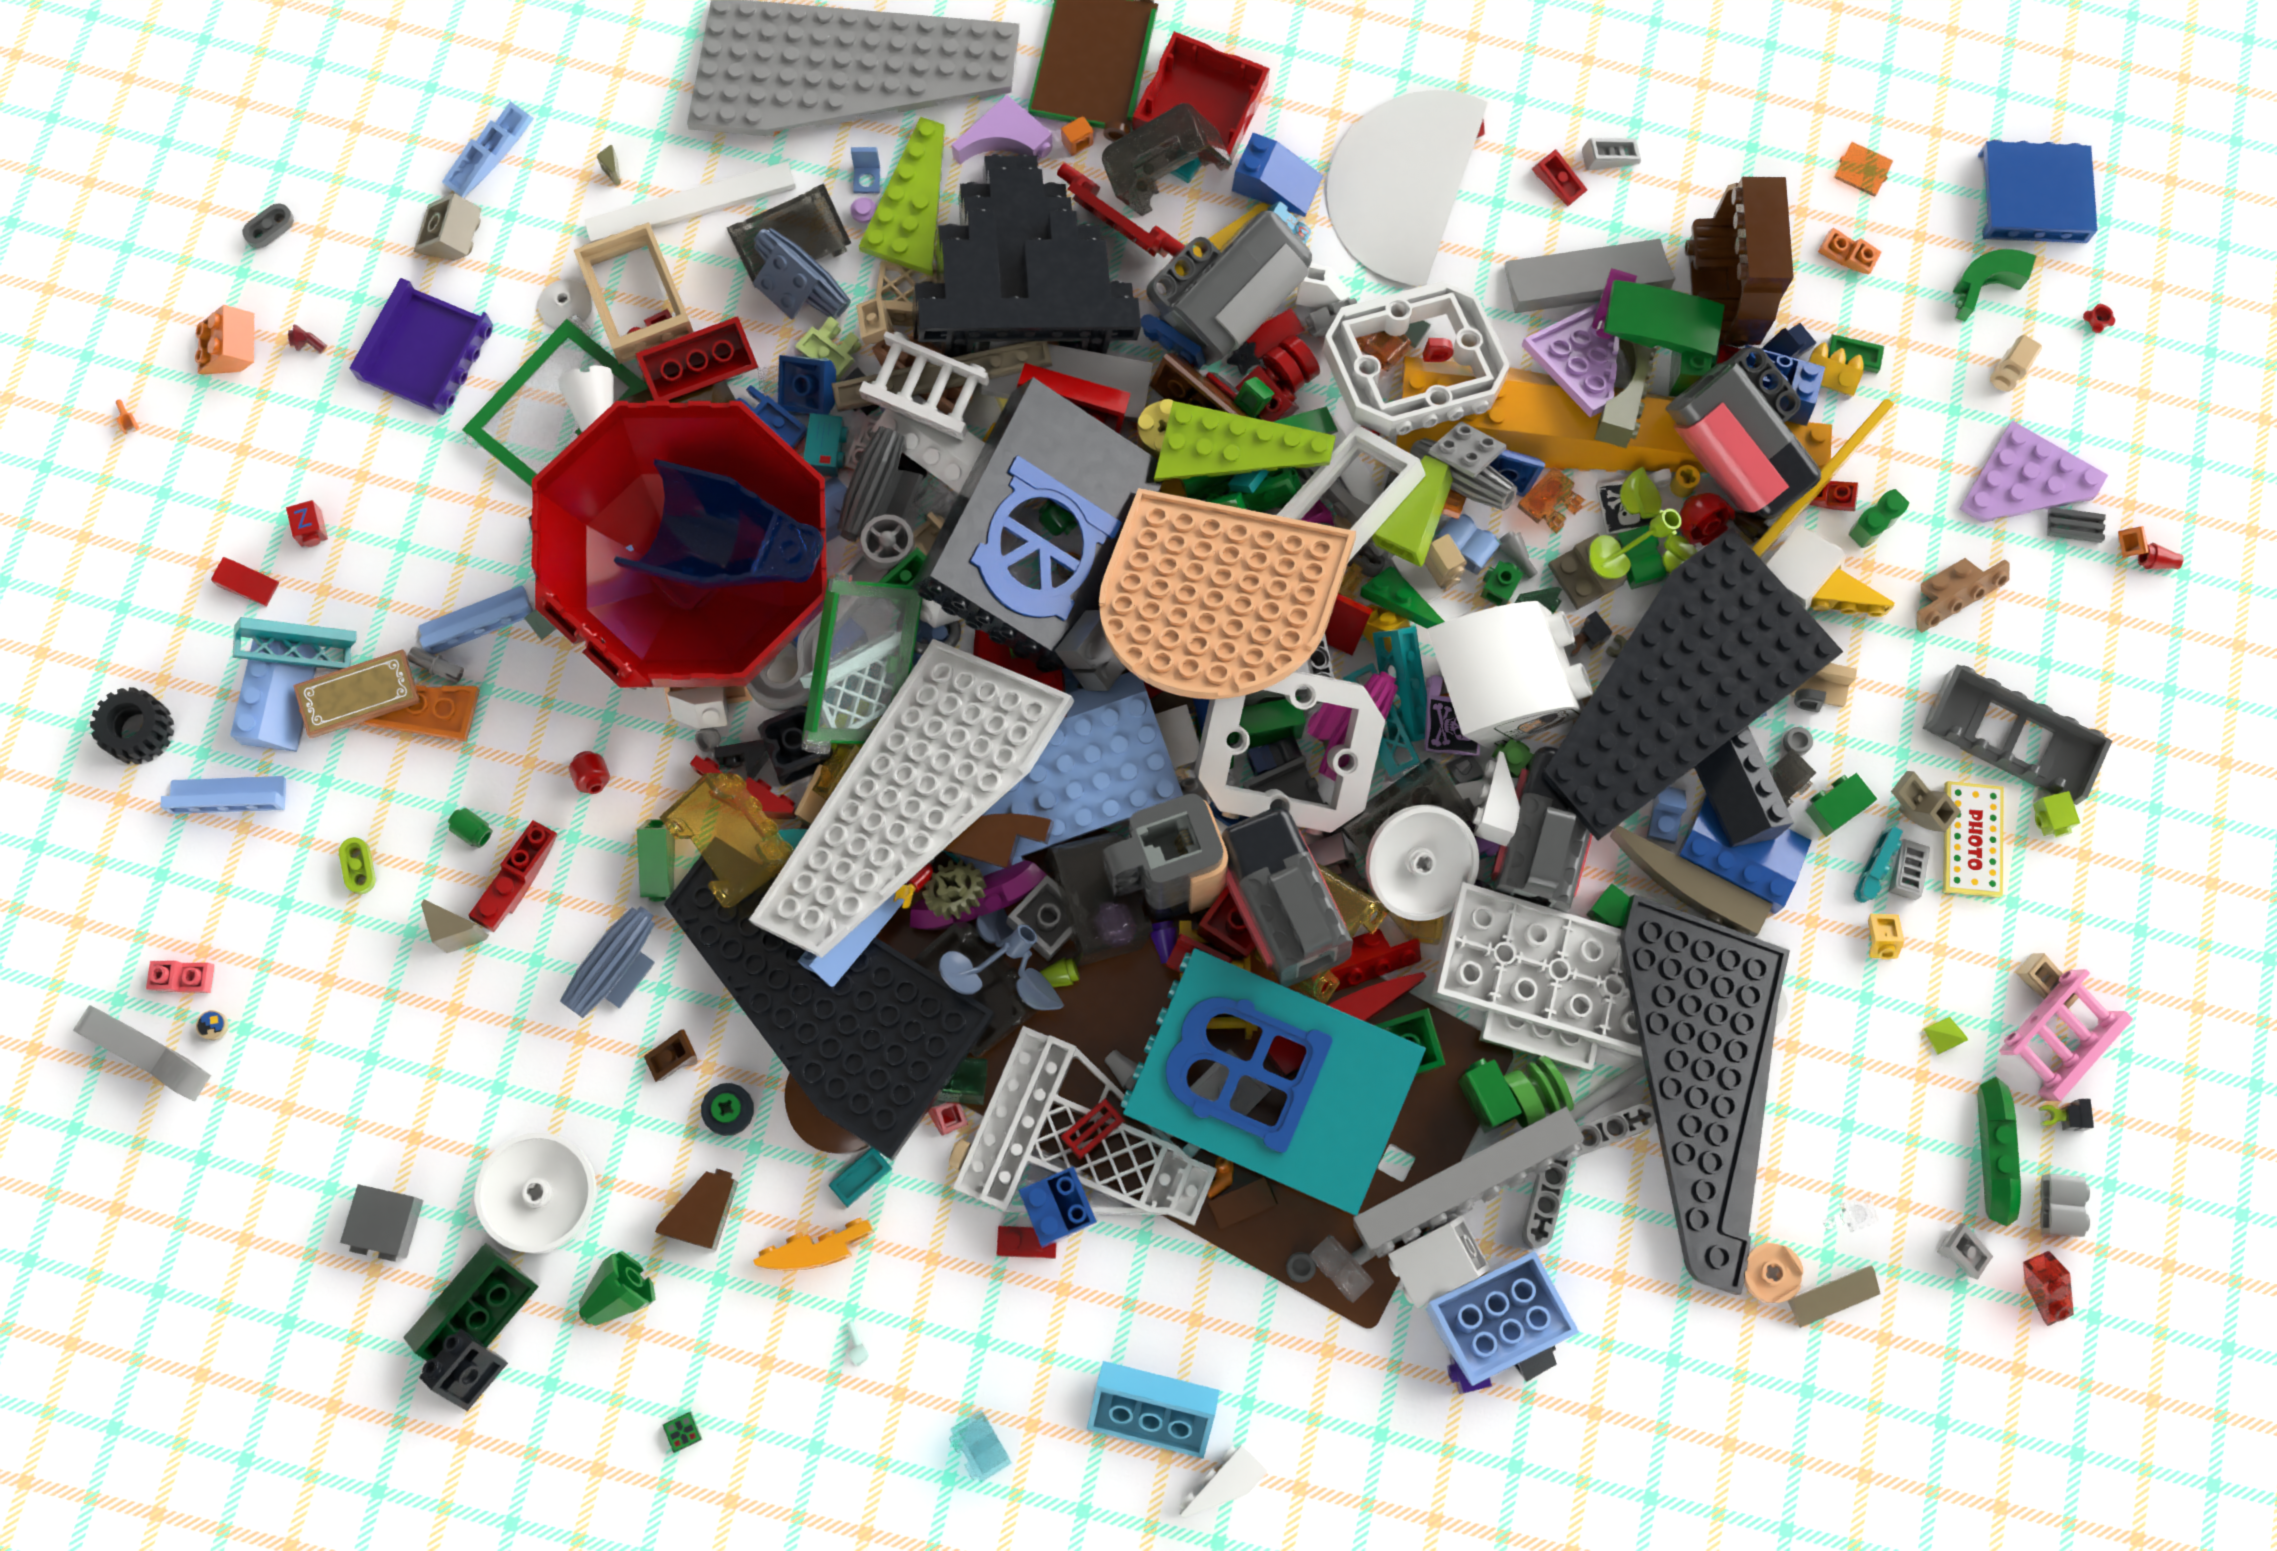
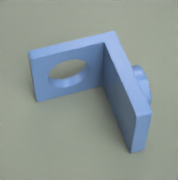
[851,147,880,193]

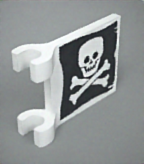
[1596,469,1680,536]

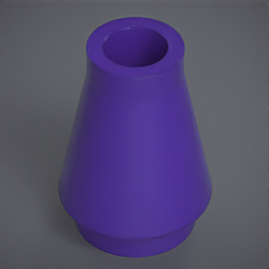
[1149,920,1177,964]

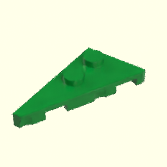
[1360,566,1445,629]

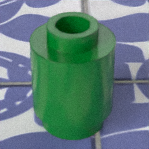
[448,808,493,848]

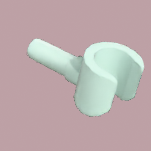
[847,1321,869,1366]

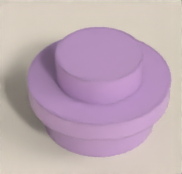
[850,197,877,224]

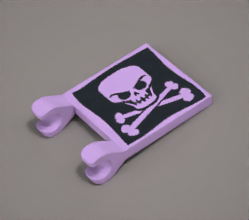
[1424,675,1480,757]

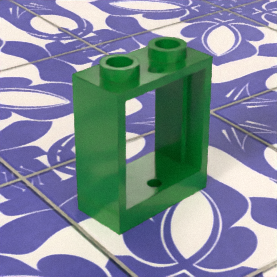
[1228,696,1306,750]

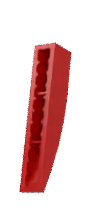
[1266,972,1427,1078]

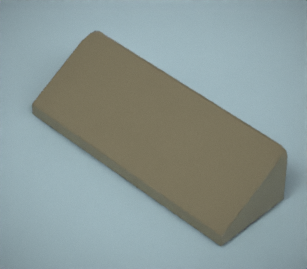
[1788,1265,1881,1328]

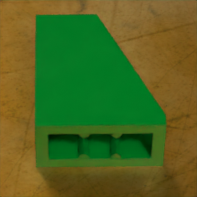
[637,819,676,902]

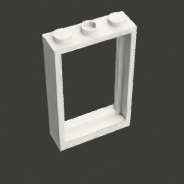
[1277,425,1426,562]

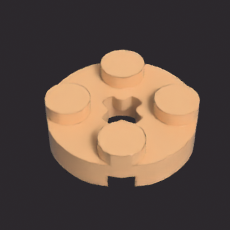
[1744,1243,1804,1303]

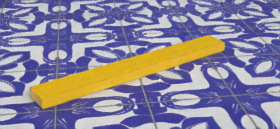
[1751,398,1894,559]

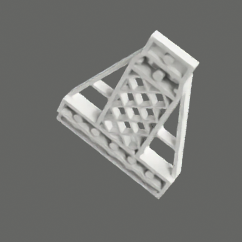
[953,1026,1217,1225]

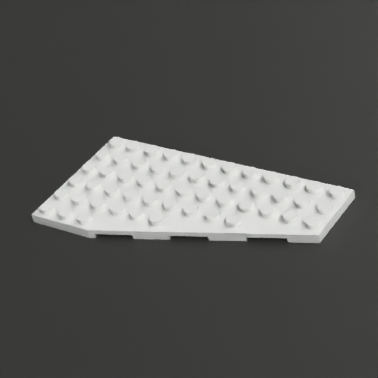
[749,639,1074,958]

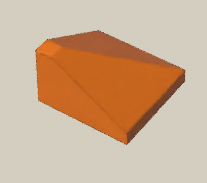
[2118,526,2149,558]

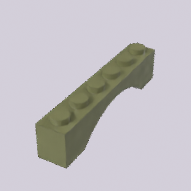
[1594,338,1657,448]

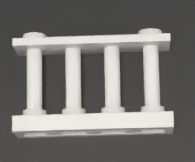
[859,331,989,440]

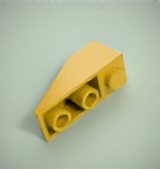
[1810,569,1895,617]

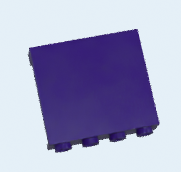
[349,277,493,415]

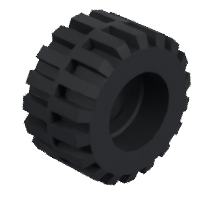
[90,687,174,764]

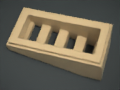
[2016,953,2078,1009]

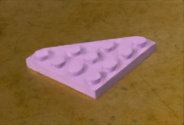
[1521,302,1620,418]
[1959,420,2108,523]

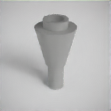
[1498,530,1538,579]

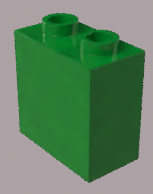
[1668,350,1712,397]
[1458,1058,1522,1134]

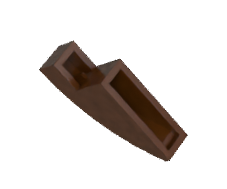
[943,813,1054,870]

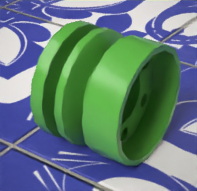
[1504,1055,1574,1129]

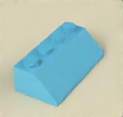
[1087,1361,1220,1459]

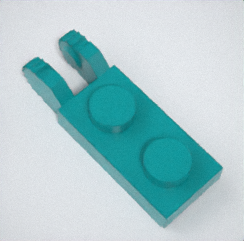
[1853,826,1903,903]

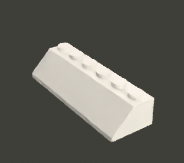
[872,395,1028,519]

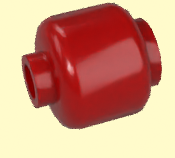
[569,751,610,794]

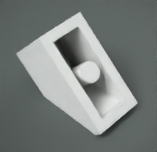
[667,687,729,729]

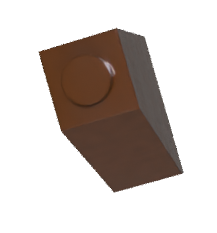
[655,1168,739,1251]

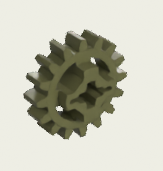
[922,859,986,920]

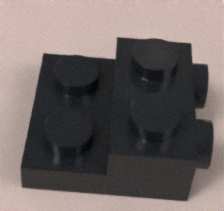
[419,1328,508,1411]

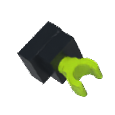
[2038,1098,2094,1131]

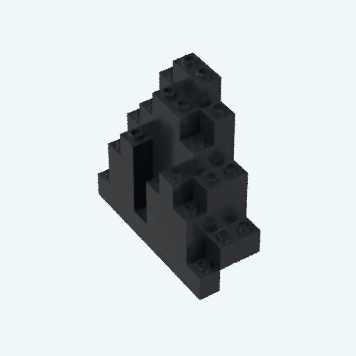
[912,154,1141,358]

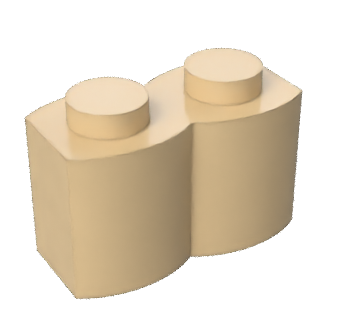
[1990,335,2042,392]
[1424,534,1467,589]

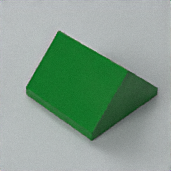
[1374,1008,1446,1076]

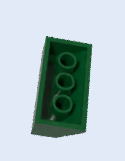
[403,1242,539,1361]

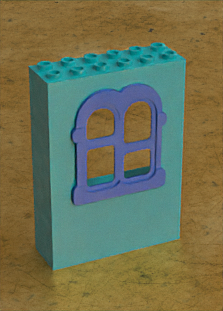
[1120,948,1426,1216]

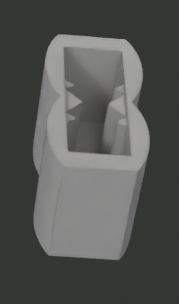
[2040,1174,2090,1238]

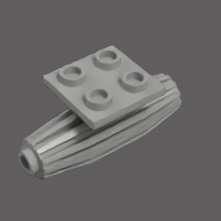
[1410,421,1517,511]

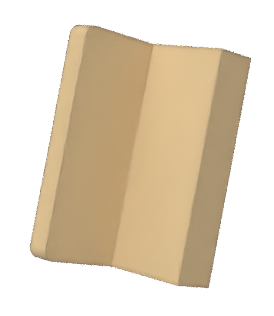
[1790,663,1857,708]

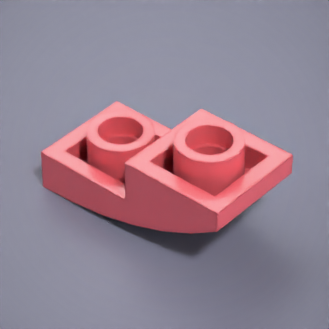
[146,960,214,993]

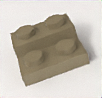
[1548,533,1628,610]

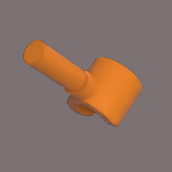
[115,399,139,434]

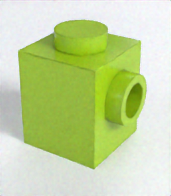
[2032,791,2081,838]

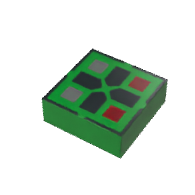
[662,1411,703,1453]

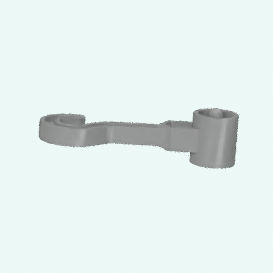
[746,514,916,711]

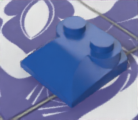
[777,355,836,415]
[1489,449,1545,498]

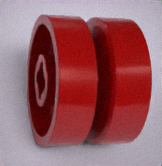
[1263,335,1320,393]

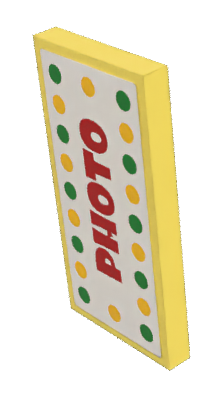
[1943,781,2004,898]

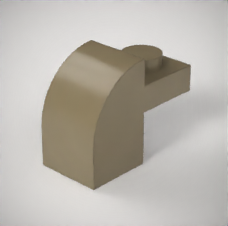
[1891,771,1961,832]

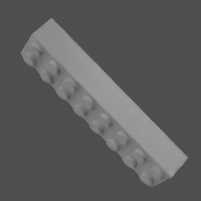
[1353,1106,1585,1258]

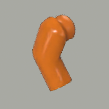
[1207,1156,1234,1200]

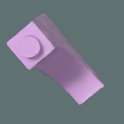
[951,95,1053,165]

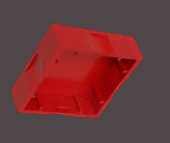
[1132,31,1270,170]

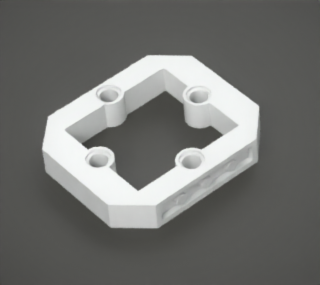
[1323,281,1510,437]
[1194,671,1385,835]

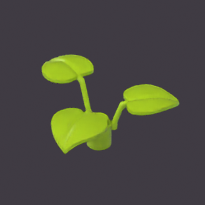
[1589,467,1698,579]

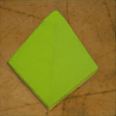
[1924,1017,1968,1055]

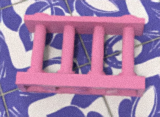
[1999,969,2133,1102]

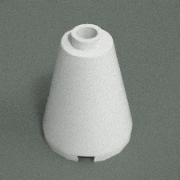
[559,366,614,432]

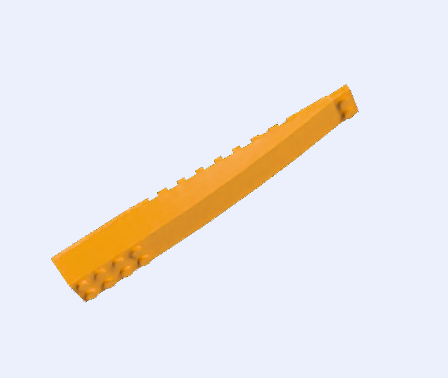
[1396,356,1832,473]

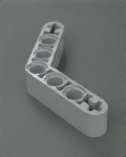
[73,1005,212,1102]
[1522,1104,1656,1249]

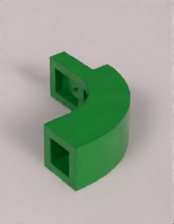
[1952,249,2037,322]

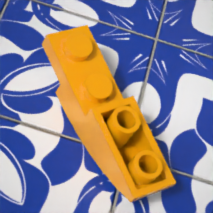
[753,1217,875,1271]

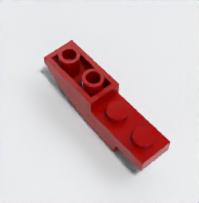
[689,755,797,819]
[468,820,557,932]

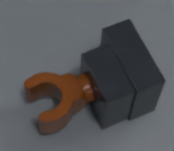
[1570,611,1613,657]

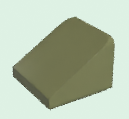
[597,144,621,186]

